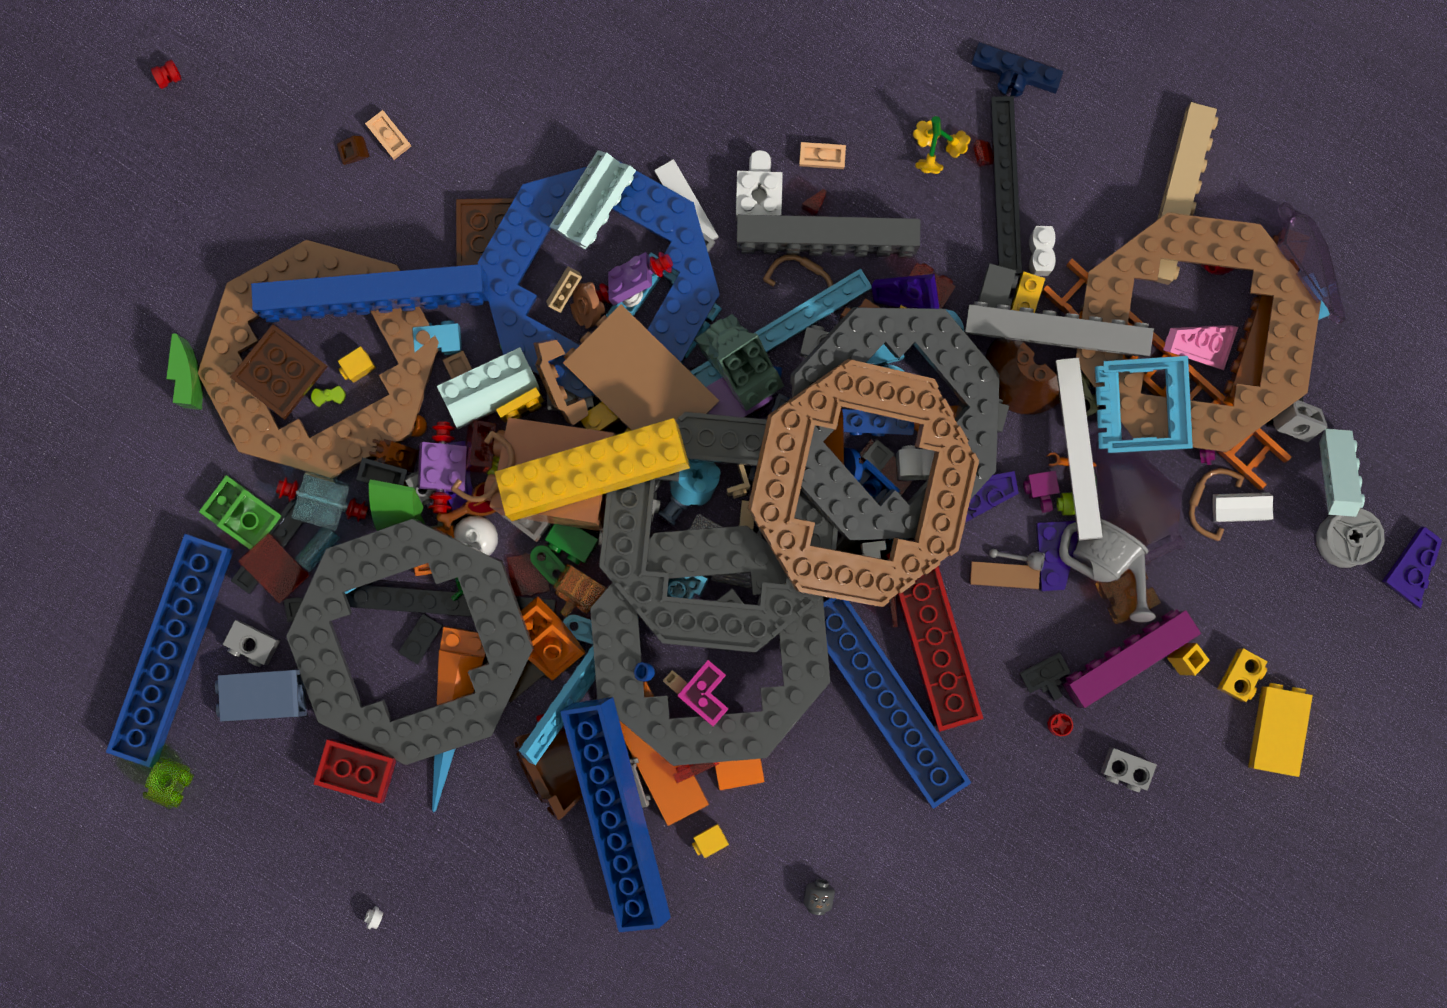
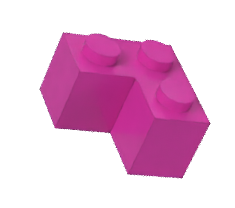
[678,660,728,727]

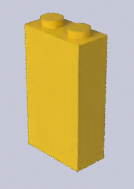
[1248,683,1313,777]

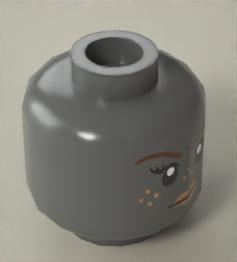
[803,879,835,915]

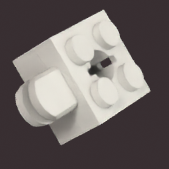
[736,150,783,221]

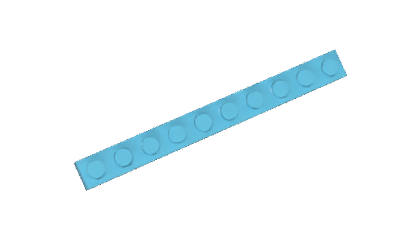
[690,268,872,387]

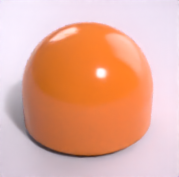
[412,415,427,437]

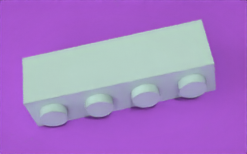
[1319,429,1365,517]

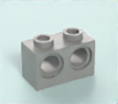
[1100,747,1157,792]

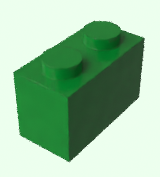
[545,524,599,565]

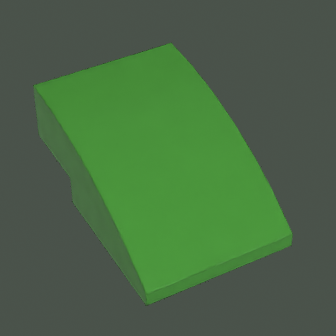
[166,333,203,410]
[199,475,282,553]
[369,479,425,531]

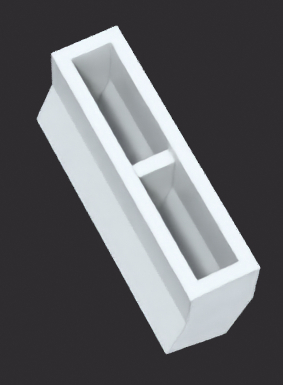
[1213,492,1273,522]

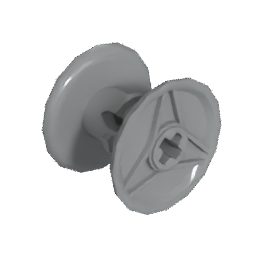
[1316,508,1384,568]

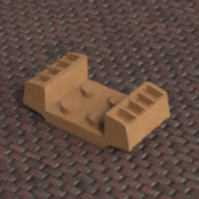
[533,339,588,425]

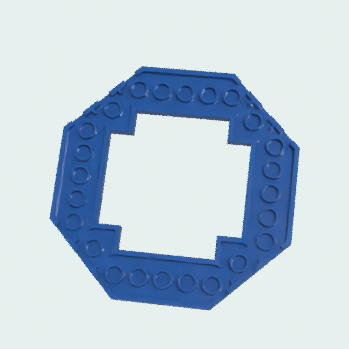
[478,160,720,399]

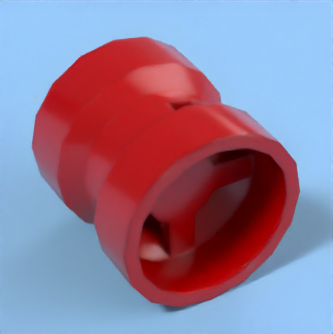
[151,59,182,89]
[1047,713,1073,736]

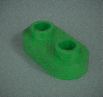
[530,545,568,585]

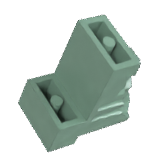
[694,314,784,411]

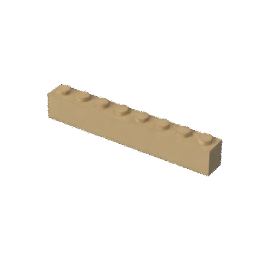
[1155,102,1218,285]

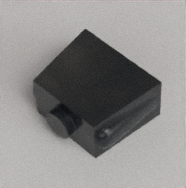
[356,457,407,485]

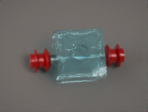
[276,471,368,531]

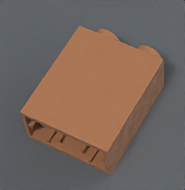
[484,418,615,532]

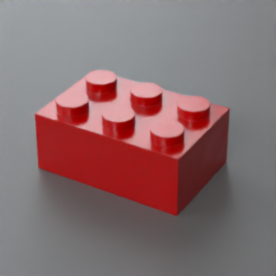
[314,739,396,804]

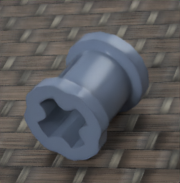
[658,495,688,526]

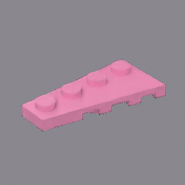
[1163,325,1238,370]

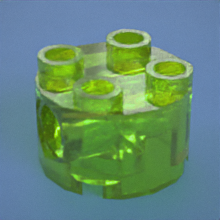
[143,756,194,809]

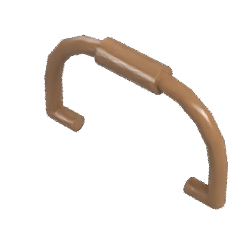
[763,255,834,288]
[451,431,514,502]
[1189,468,1244,541]

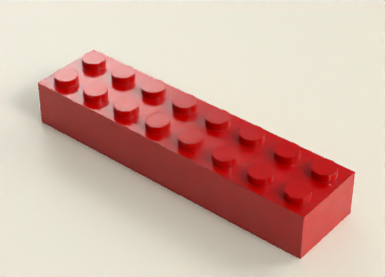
[885,553,984,732]

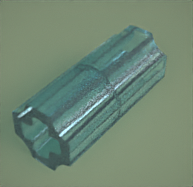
[294,524,340,571]

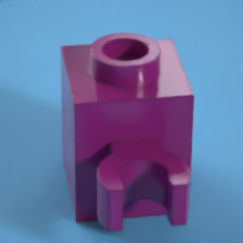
[1023,470,1060,513]

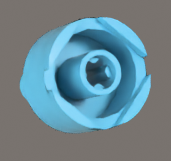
[670,460,720,506]

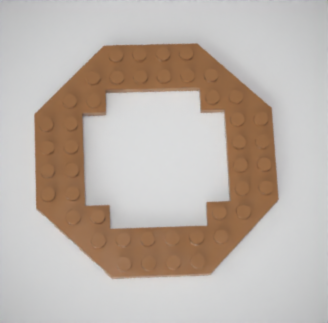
[1076,213,1321,452]
[198,240,439,479]
[747,359,979,607]

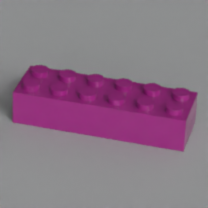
[1062,609,1201,708]

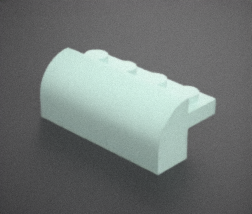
[549,150,636,249]
[437,348,540,430]

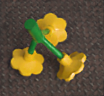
[913,116,971,174]

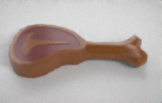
[436,482,496,530]

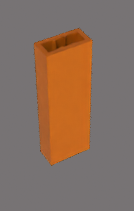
[619,681,709,826]

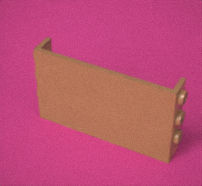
[563,304,719,430]

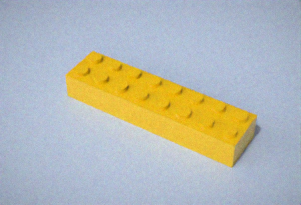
[495,418,690,521]

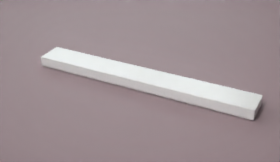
[1055,358,1103,541]

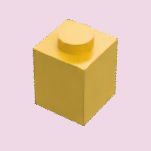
[338,346,376,383]
[1167,643,1210,676]
[692,823,729,858]

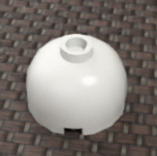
[454,515,498,556]

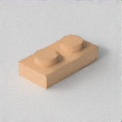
[365,110,412,160]
[799,142,846,169]

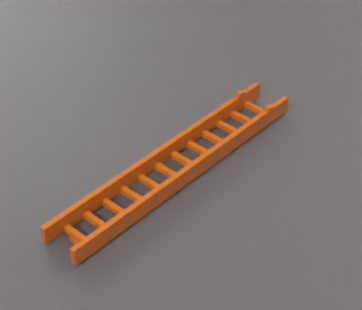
[1041,258,1291,490]

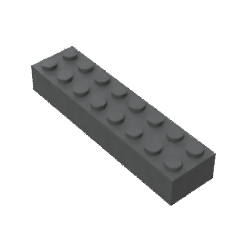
[737,214,920,258]

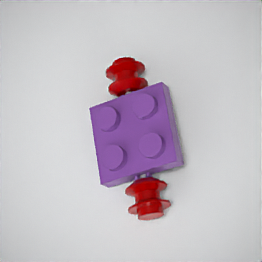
[595,252,673,306]
[418,422,467,514]

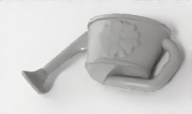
[1059,518,1156,622]

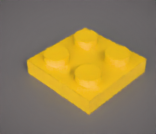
[496,387,544,423]

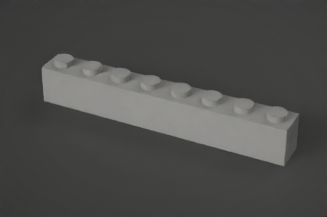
[965,301,1154,358]

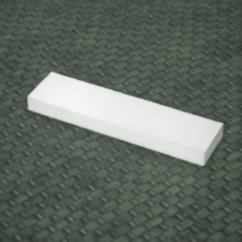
[654,159,718,240]

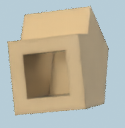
[663,670,688,694]

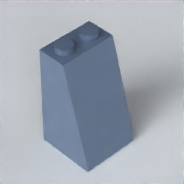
[215,670,307,722]

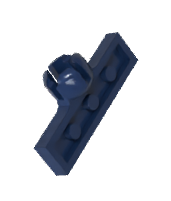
[971,42,1064,98]

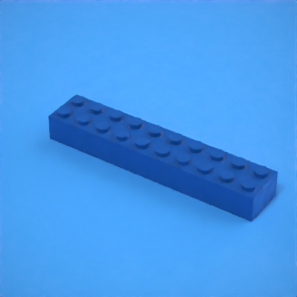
[251,264,489,322]
[106,534,234,767]
[823,598,971,809]
[560,697,671,932]

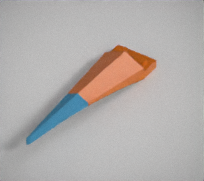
[432,626,486,813]

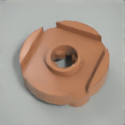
[570,282,605,329]

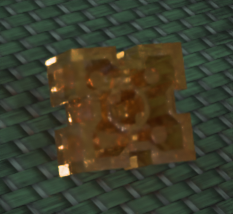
[552,563,607,617]
[1095,569,1161,624]

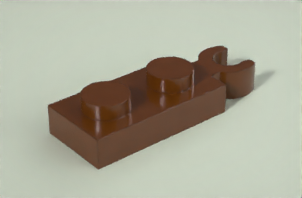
[369,439,419,472]

